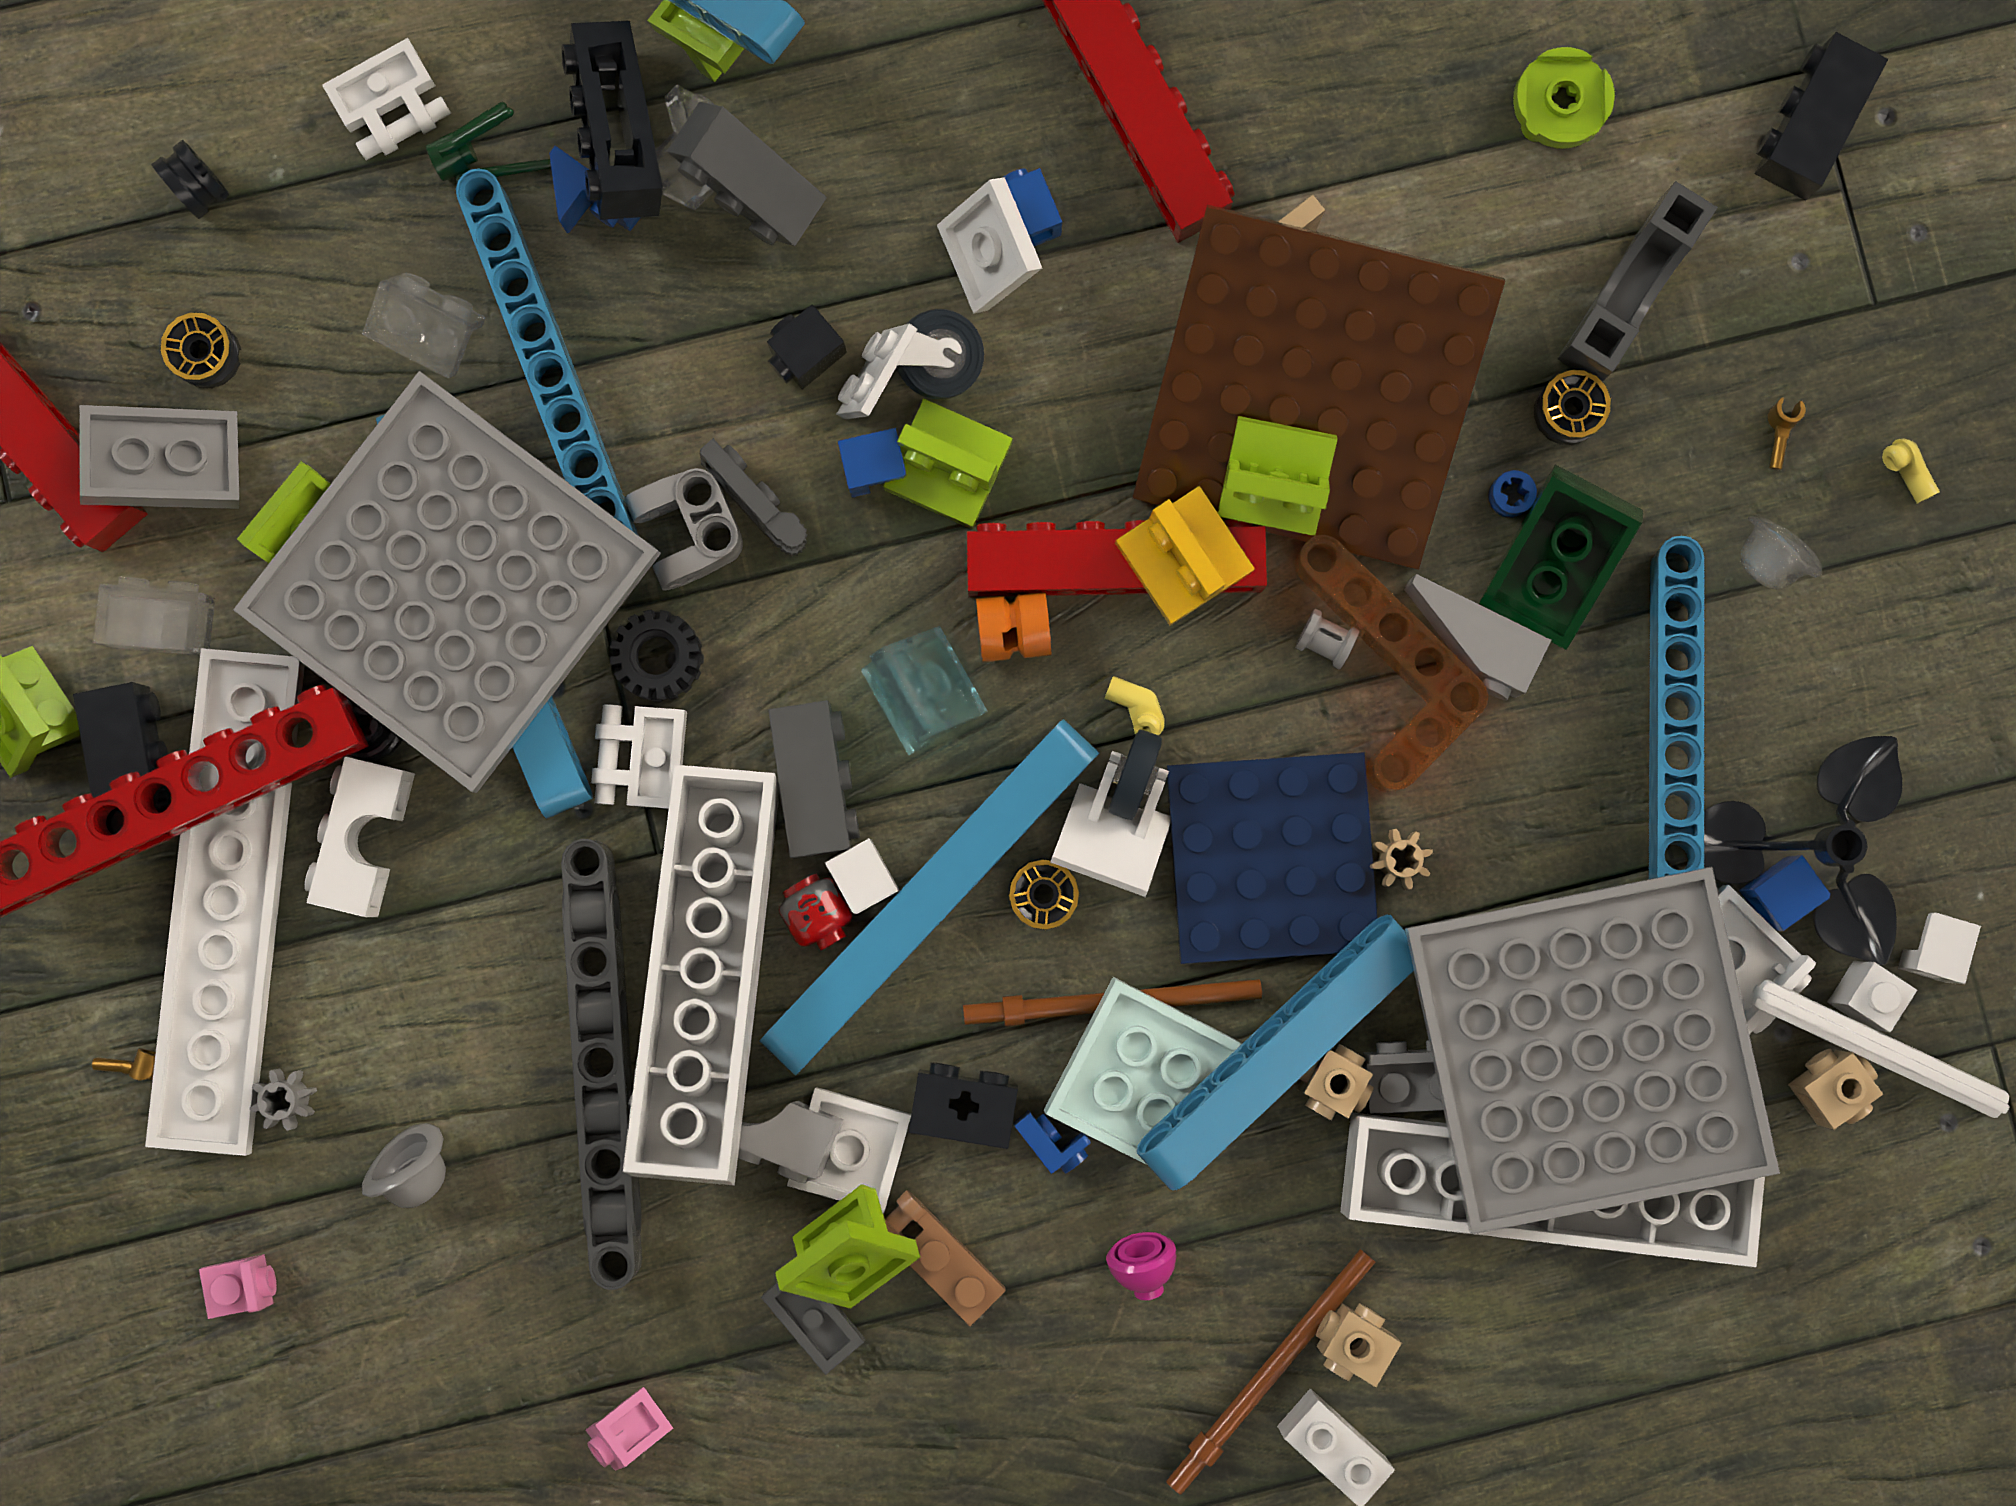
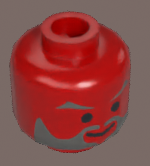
[779,873,853,951]

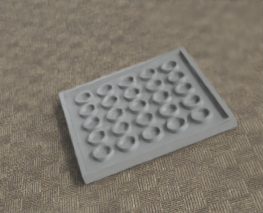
[233,371,661,793]
[1405,867,1780,1234]

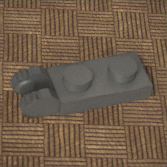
[700,438,807,557]

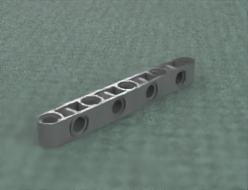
[561,838,642,1290]

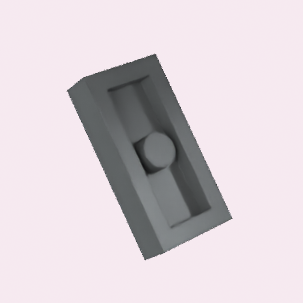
[761,1282,865,1375]

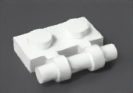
[322,38,451,160]
[591,705,687,809]

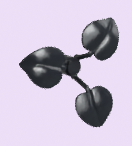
[1683,736,1902,965]

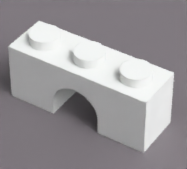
[305,757,415,917]

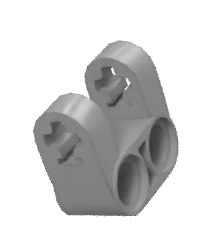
[624,468,743,591]

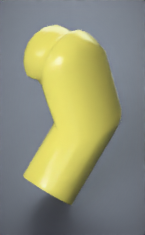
[1882,438,1940,504]
[1104,676,1165,735]

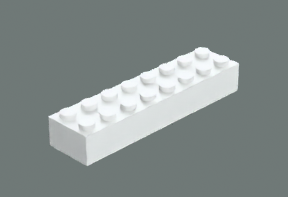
[623,765,780,1186]
[1341,1112,1765,1267]

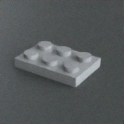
[80,405,239,509]

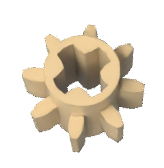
[1370,829,1433,890]

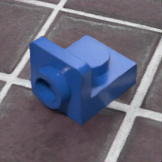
[1013,1110,1091,1174]

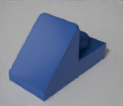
[549,146,641,233]

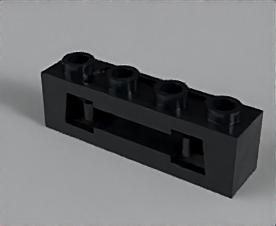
[561,20,663,220]

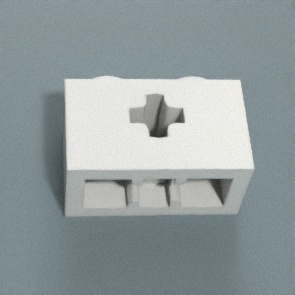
[1277,1388,1395,1506]

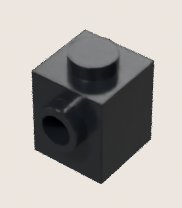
[767,304,847,390]

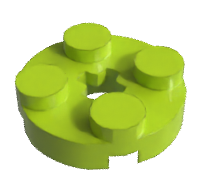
[1513,47,1615,149]

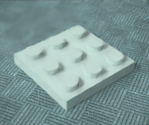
[1044,977,1242,1165]

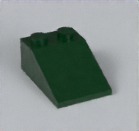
[1479,464,1643,650]

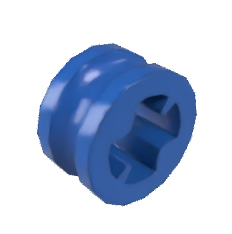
[1488,470,1537,518]

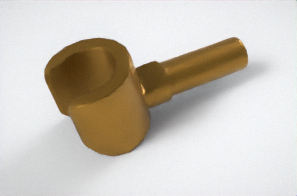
[1768,397,1806,470]
[92,1048,156,1080]

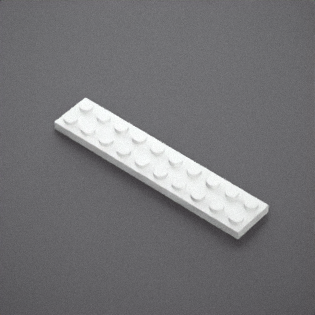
[145,648,305,1156]

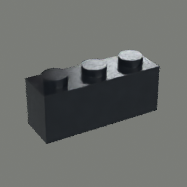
[1755,32,1888,201]
[73,682,172,835]

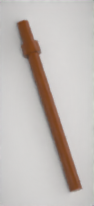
[963,979,1262,1026]
[1166,1249,1376,1495]

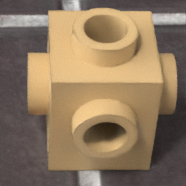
[1297,1044,1374,1121]
[1788,1049,1883,1130]
[1316,1303,1402,1387]

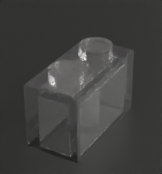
[93,577,215,656]

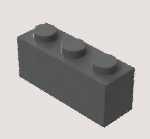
[667,102,827,246]
[768,700,860,859]

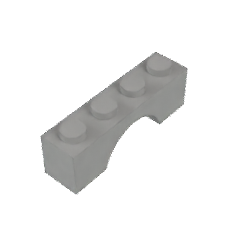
[628,1092,844,1183]

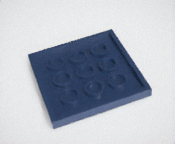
[1166,752,1377,964]

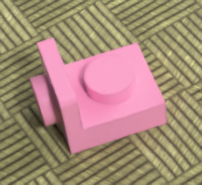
[199,1254,277,1319]
[586,1387,673,1471]

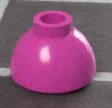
[1106,1232,1176,1300]

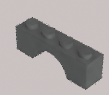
[1557,181,1718,381]

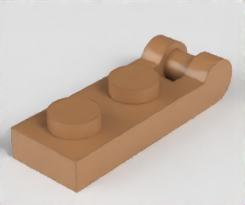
[883,1190,1006,1327]

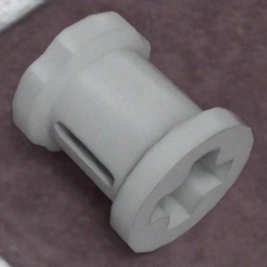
[1295,609,1360,670]

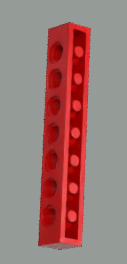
[0,685,369,918]

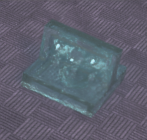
[861,626,988,755]

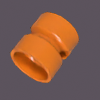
[976,592,1052,663]

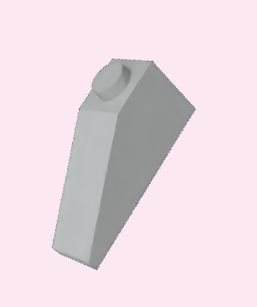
[1404,574,1551,700]

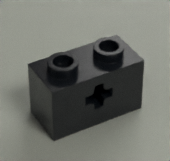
[908,1062,1018,1149]

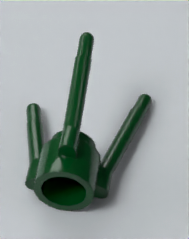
[426,102,551,182]

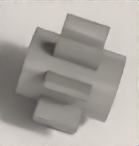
[249,1068,317,1131]

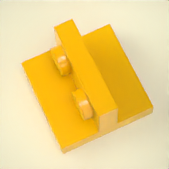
[1115,486,1255,626]

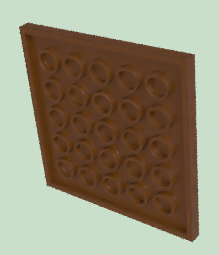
[1133,204,1506,570]

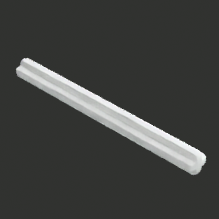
[1752,980,2010,1118]

